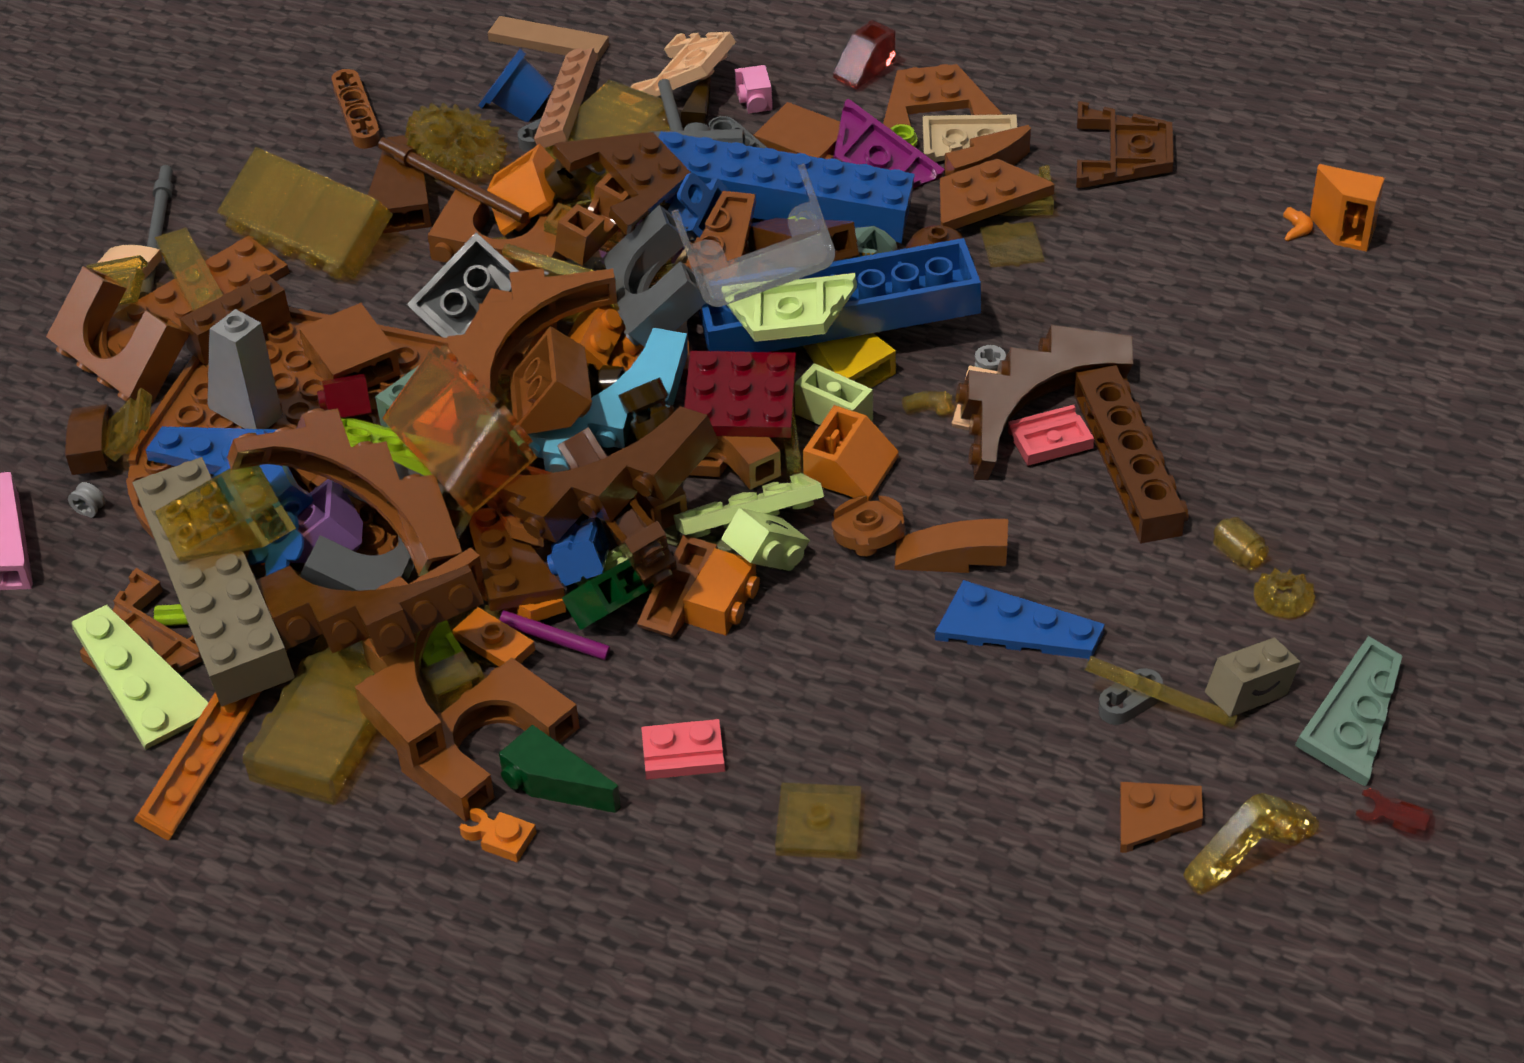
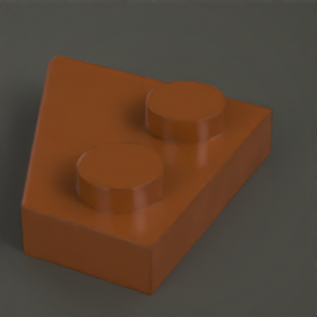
[1120,782,1203,853]

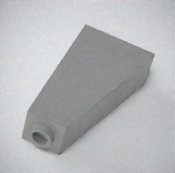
[207,309,283,429]

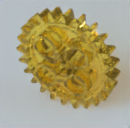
[405,103,507,178]

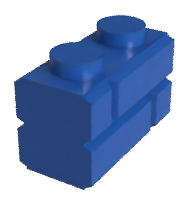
[547,517,610,586]

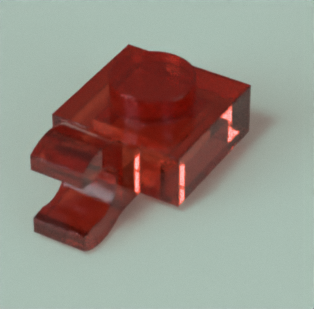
[1355,788,1434,834]

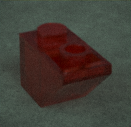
[833,20,896,89]

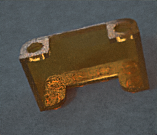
[382,344,537,516]

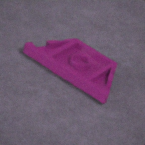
[833,99,945,188]

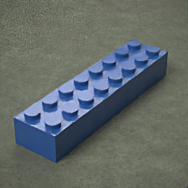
[658,131,915,243]
[699,238,981,352]

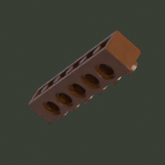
[1074,365,1188,544]

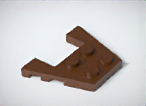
[1076,101,1173,188]
[553,132,691,235]

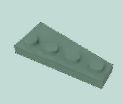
[1295,636,1402,786]

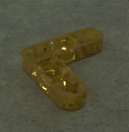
[1184,793,1319,895]

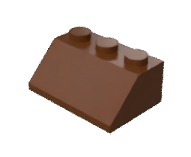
[509,326,592,435]

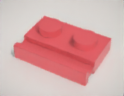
[1008,405,1094,466]
[641,719,725,780]

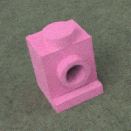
[735,65,772,114]

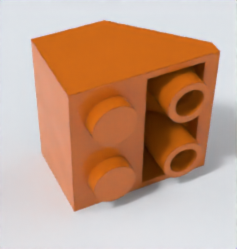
[487,144,556,236]
[1310,164,1385,252]
[568,305,645,372]
[803,405,899,501]

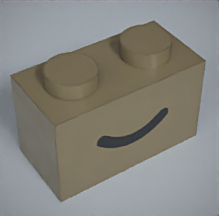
[1205,637,1300,717]

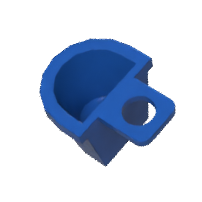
[478,48,553,122]
[667,173,729,241]

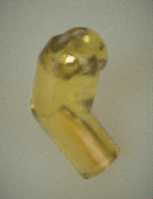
[901,391,954,416]

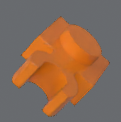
[459,808,537,863]

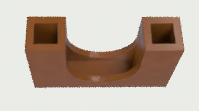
[428,189,571,271]
[46,266,190,405]
[611,436,781,529]
[397,658,580,822]

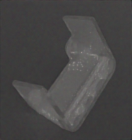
[671,164,835,307]

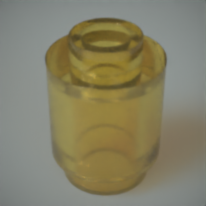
[1213,517,1269,570]

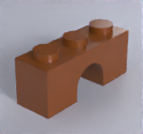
[555,173,631,266]

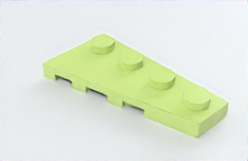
[72,605,208,750]

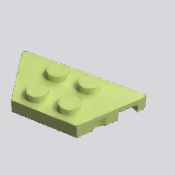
[722,273,857,342]

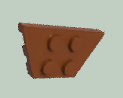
[940,159,1054,229]

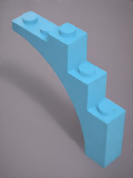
[477,328,688,473]

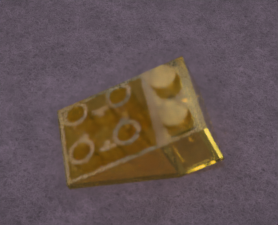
[154,465,296,562]

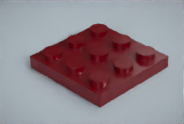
[684,351,796,438]

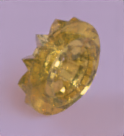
[1254,568,1315,618]

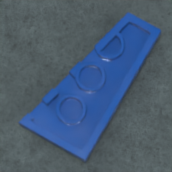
[145,426,277,475]
[935,580,1105,659]

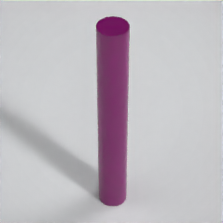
[499,610,610,660]

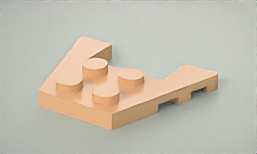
[620,32,736,108]

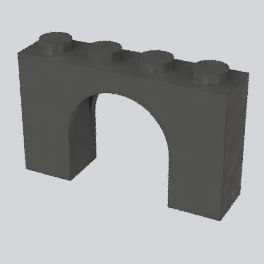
[603,205,711,347]
[300,461,445,591]

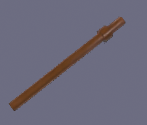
[378,137,529,224]

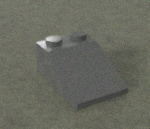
[407,233,519,338]

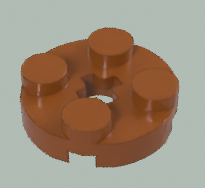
[831,495,906,556]

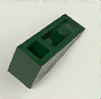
[562,559,654,630]
[499,724,621,813]

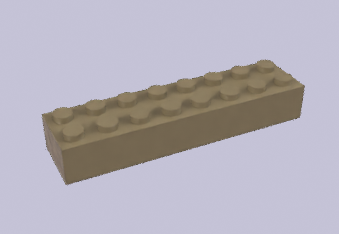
[132,457,295,707]

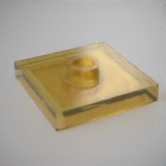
[775,783,861,860]

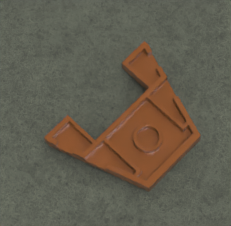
[883,64,1002,129]
[80,568,203,673]

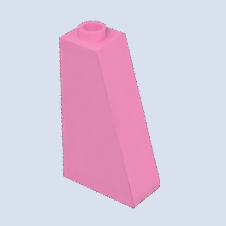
[0,472,33,590]

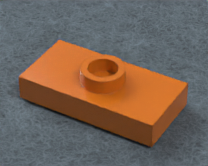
[452,607,535,667]

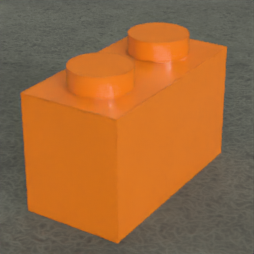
[683,548,760,636]

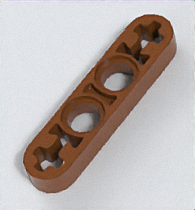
[332,69,380,149]

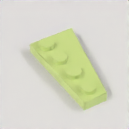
[673,473,824,538]

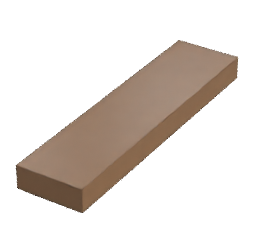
[488,16,609,62]

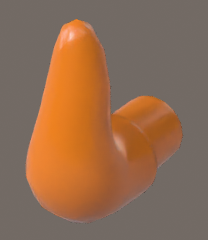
[1283,207,1313,241]

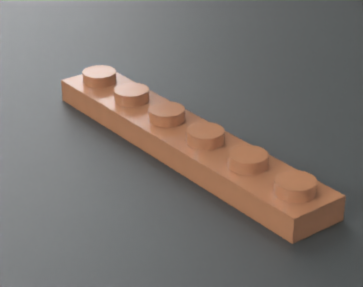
[534,47,598,148]

